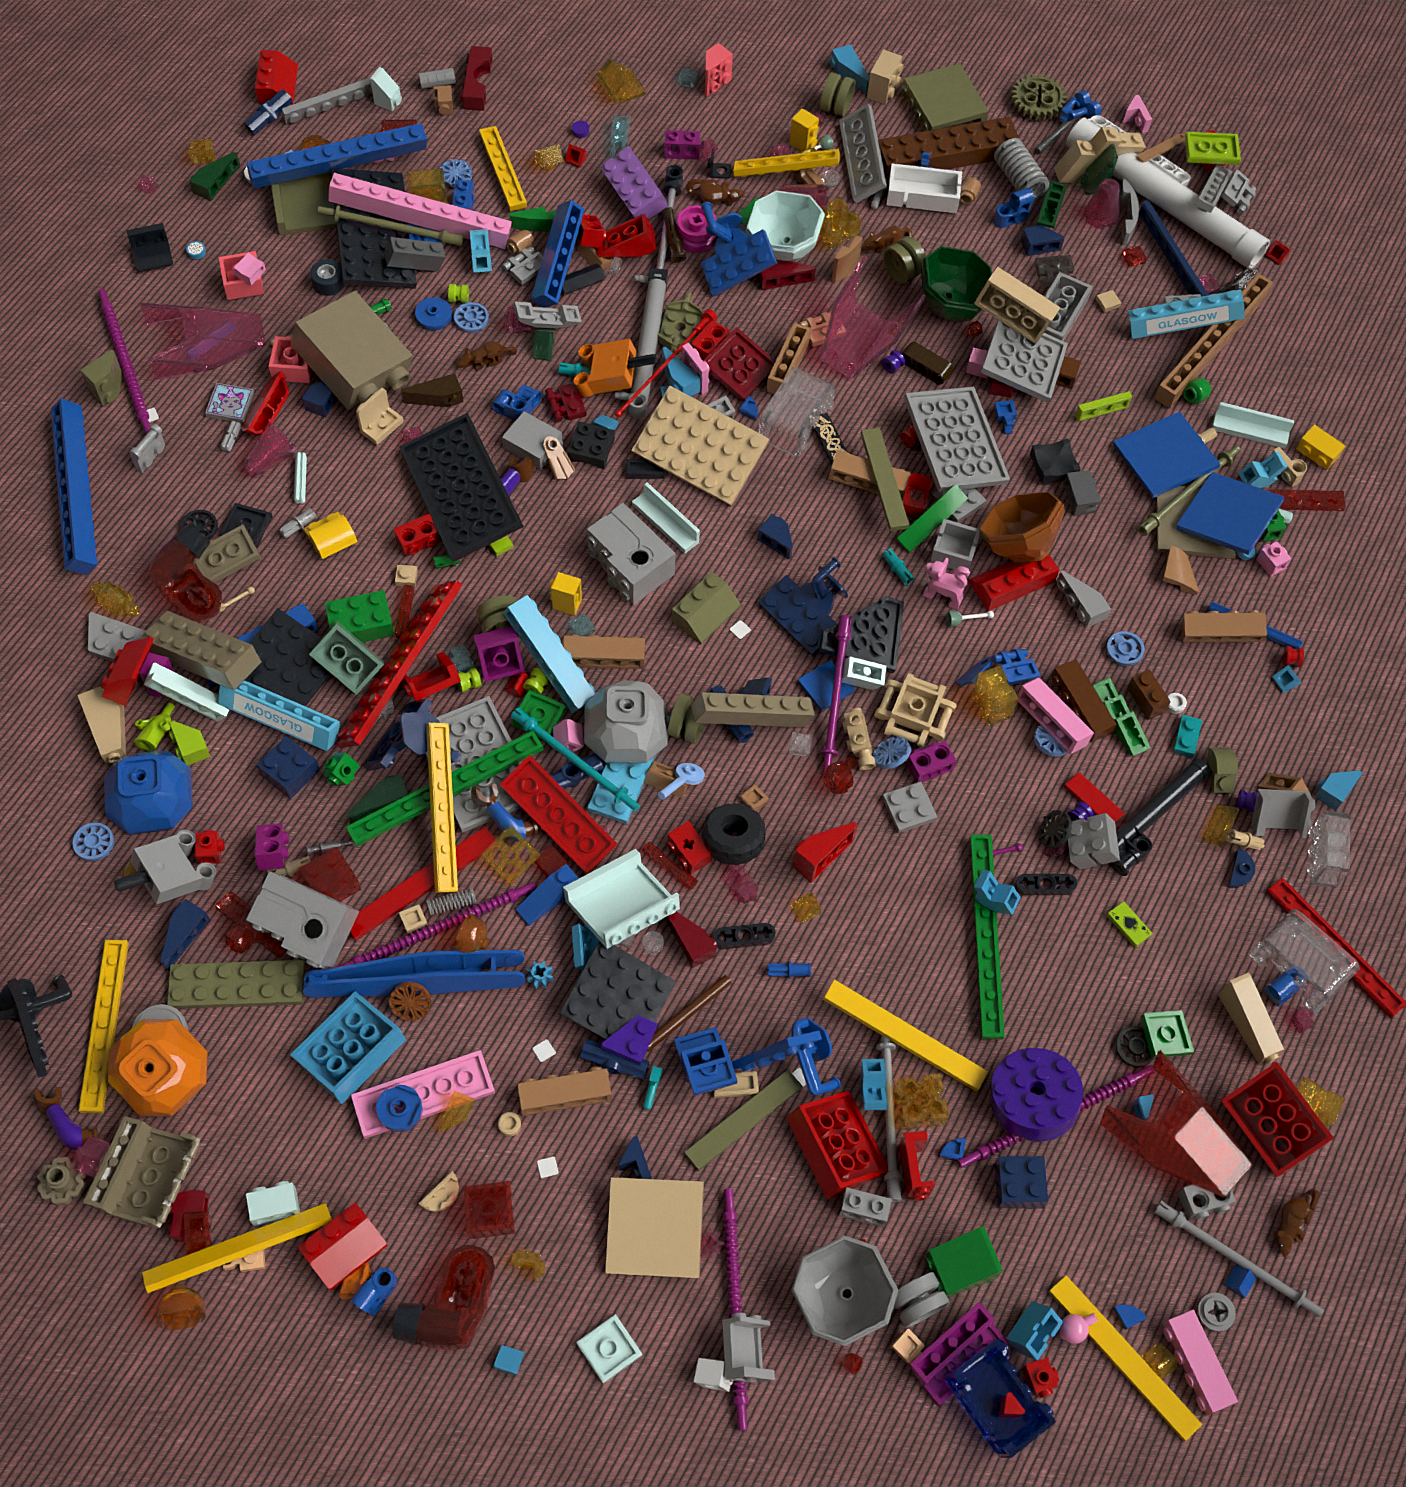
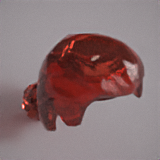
[823,756,857,794]

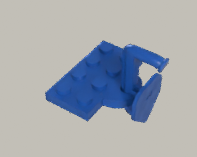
[701,202,777,296]
[732,1017,841,1095]

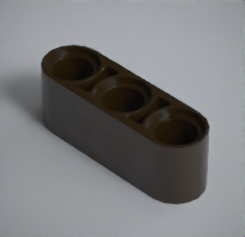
[901,342,954,385]

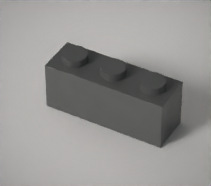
[384,237,446,271]

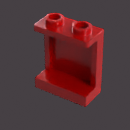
[400,652,461,701]
[899,1131,935,1201]

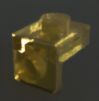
[512,1250,545,1282]

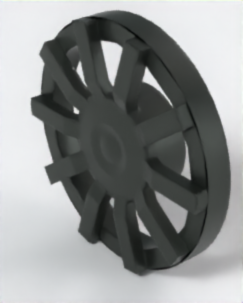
[1038,810,1072,849]
[1116,1026,1155,1068]

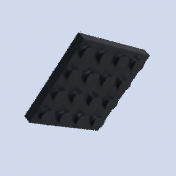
[245,608,331,707]
[559,941,676,1041]

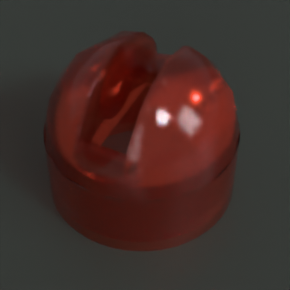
[967,320,983,337]
[842,1353,863,1375]

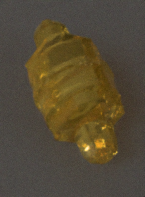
[89,581,140,617]

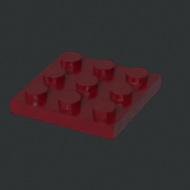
[703,327,776,402]

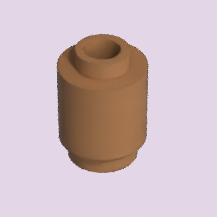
[960,178,981,205]
[507,230,534,255]

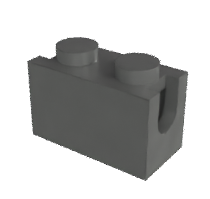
[1064,470,1101,516]

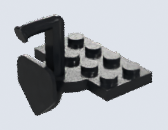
[0,975,72,1078]

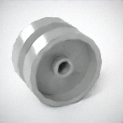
[894,1272,950,1328]

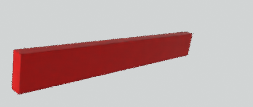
[350,827,498,941]
[1266,877,1406,1019]

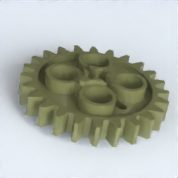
[1010,74,1067,121]

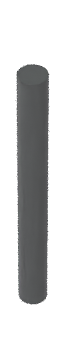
[1035,117,1079,154]

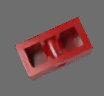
[666,821,712,874]

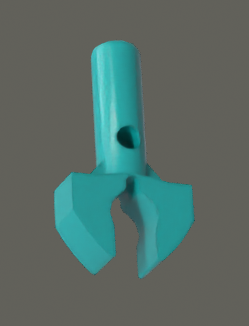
[643,1066,663,1110]

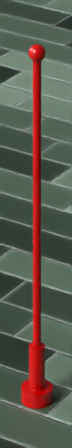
[614,309,717,418]

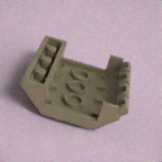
[83,1116,200,1229]

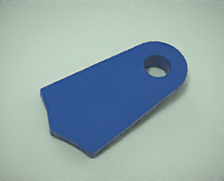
[956,657,992,687]

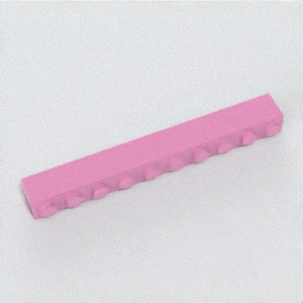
[329,173,512,249]

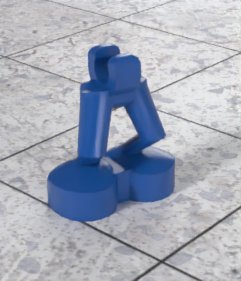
[1059,90,1101,122]

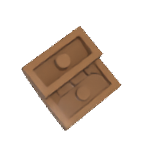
[832,235,863,283]

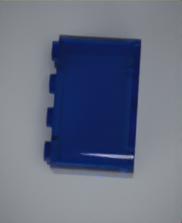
[943,1338,1056,1458]

